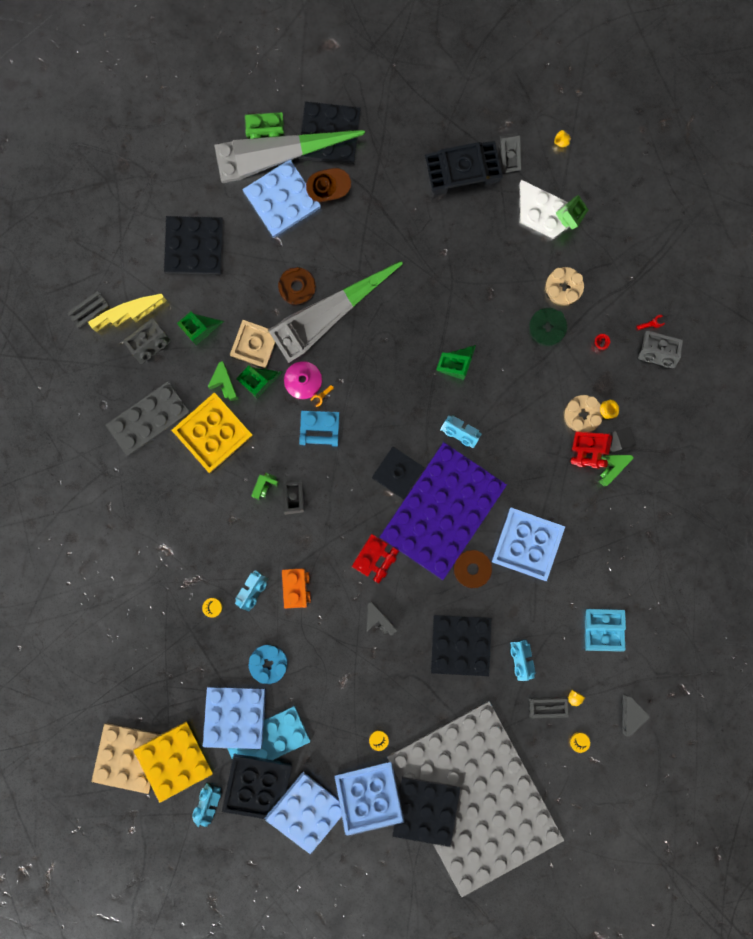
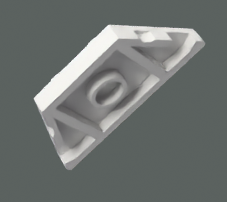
[519,180,570,239]

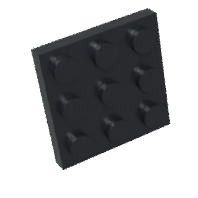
[299,101,361,164]
[164,216,223,275]
[431,615,492,676]
[222,753,292,819]
[392,776,460,847]

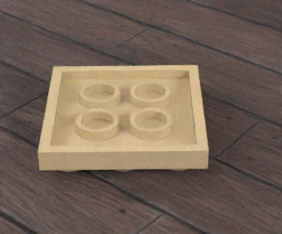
[92,723,161,794]

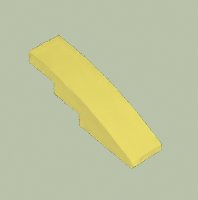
[88,294,167,332]

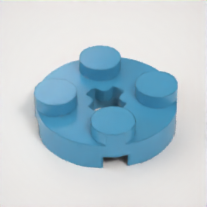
[249,645,288,684]

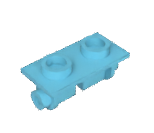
[440,415,482,448]
[235,570,269,611]
[510,640,536,681]
[192,783,222,827]

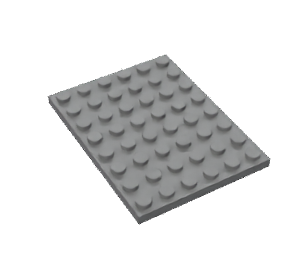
[387,701,564,897]

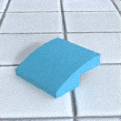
[585,609,626,651]

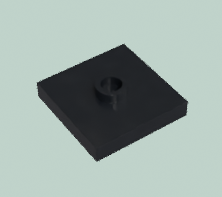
[372,447,425,499]

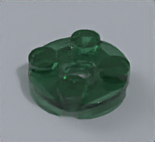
[529,308,567,346]

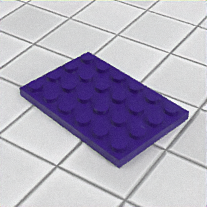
[380,442,507,580]

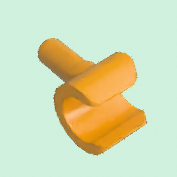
[311,385,334,407]

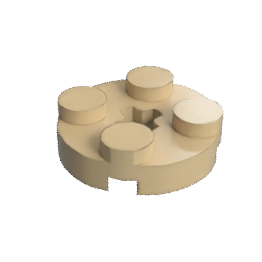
[545,267,584,306]
[564,395,603,433]

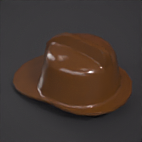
[306,168,351,202]

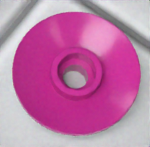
[284,361,322,399]

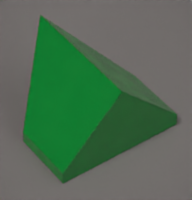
[177,311,224,345]
[436,345,476,380]
[236,365,283,399]

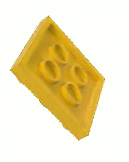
[172,392,253,473]
[133,721,213,802]

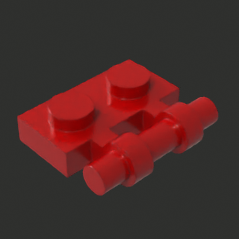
[571,432,612,469]
[351,534,399,583]

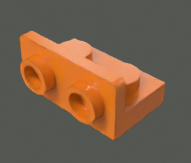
[282,568,311,609]

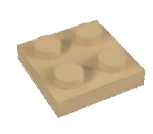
[230,320,276,369]

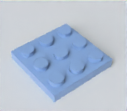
[243,160,321,238]
[491,508,565,581]
[203,687,266,749]
[335,762,404,836]
[265,772,342,854]

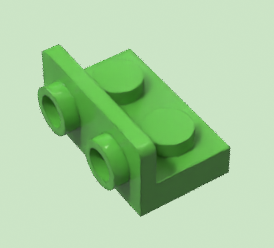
[245,112,285,139]
[251,473,279,500]

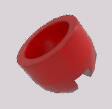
[595,334,610,350]

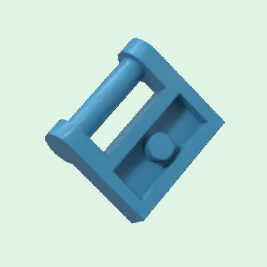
[300,411,339,447]

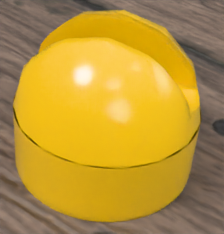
[554,130,571,147]
[568,690,585,706]

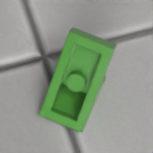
[556,195,589,229]
[208,361,238,402]
[599,455,634,486]

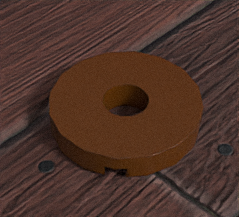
[278,267,316,305]
[454,550,492,588]

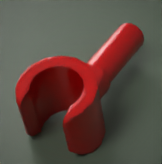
[637,315,665,330]

